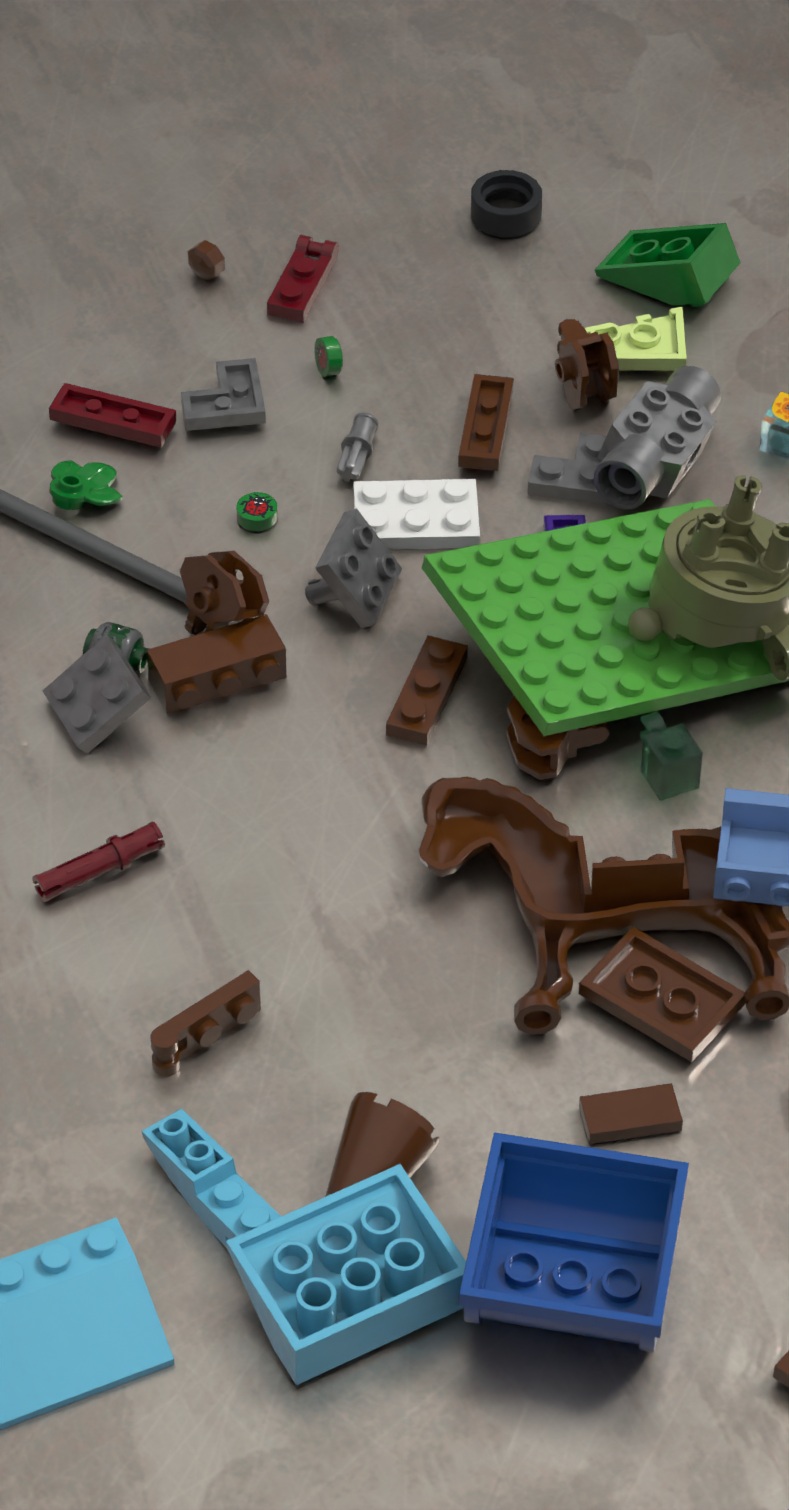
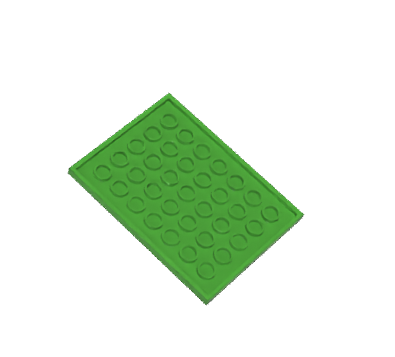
[422,499,789,736]

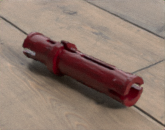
[32,821,165,902]

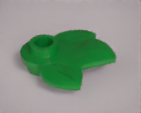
[49,460,123,510]

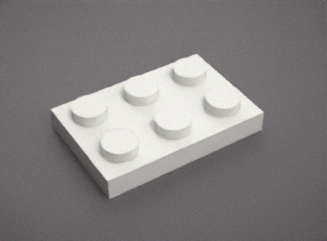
[353,479,480,550]

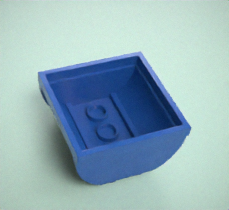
[459,1132,689,1352]

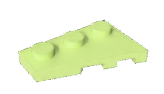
[585,307,687,371]

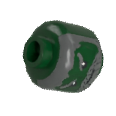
[83,622,149,673]

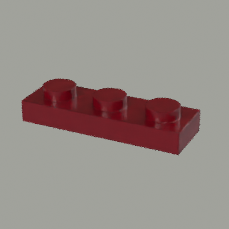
[49,383,176,448]

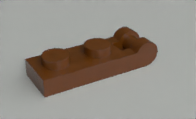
[150,970,261,1077]

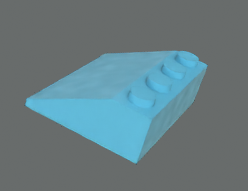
[226,1164,466,1385]
[0,1217,175,1430]

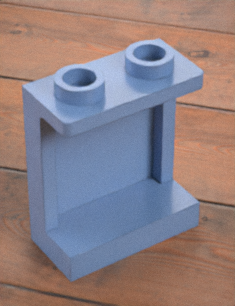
[713,788,789,906]

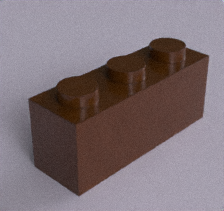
[147,614,287,714]

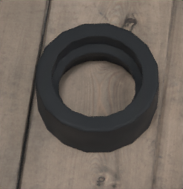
[471,170,542,238]

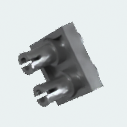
[305,508,402,628]

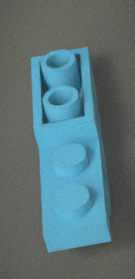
[142,1108,281,1247]

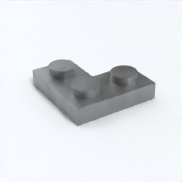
[181,358,266,431]
[528,433,608,505]

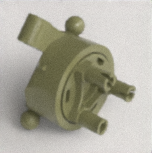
[628,475,789,681]

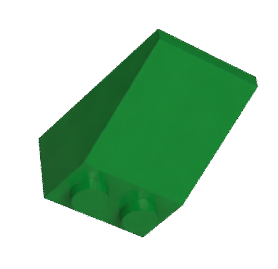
[595,223,741,307]

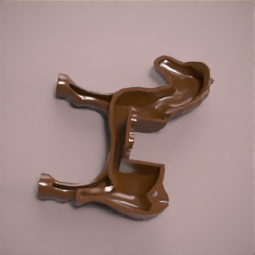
[419,777,789,1035]

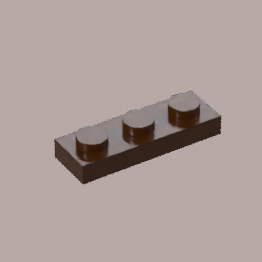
[458,374,514,471]
[386,635,468,746]

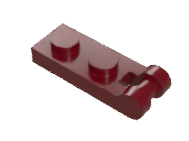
[267,235,339,323]

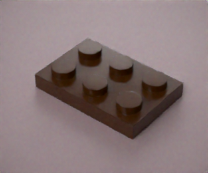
[578,927,745,1062]

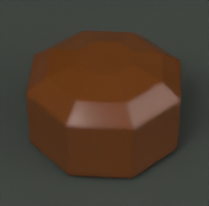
[187,240,225,281]

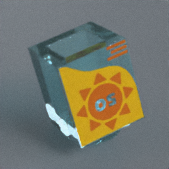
[759,391,789,460]

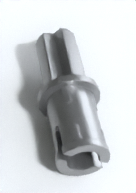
[337,412,379,482]

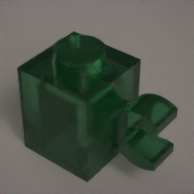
[640,712,703,801]

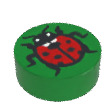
[314,336,343,377]
[236,492,278,531]

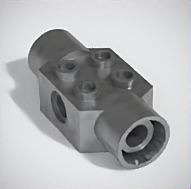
[594,366,721,509]

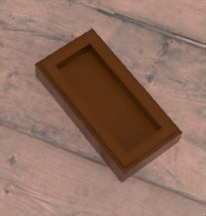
[579,1083,683,1144]

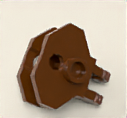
[555,319,619,411]
[180,550,270,635]
[507,696,610,780]

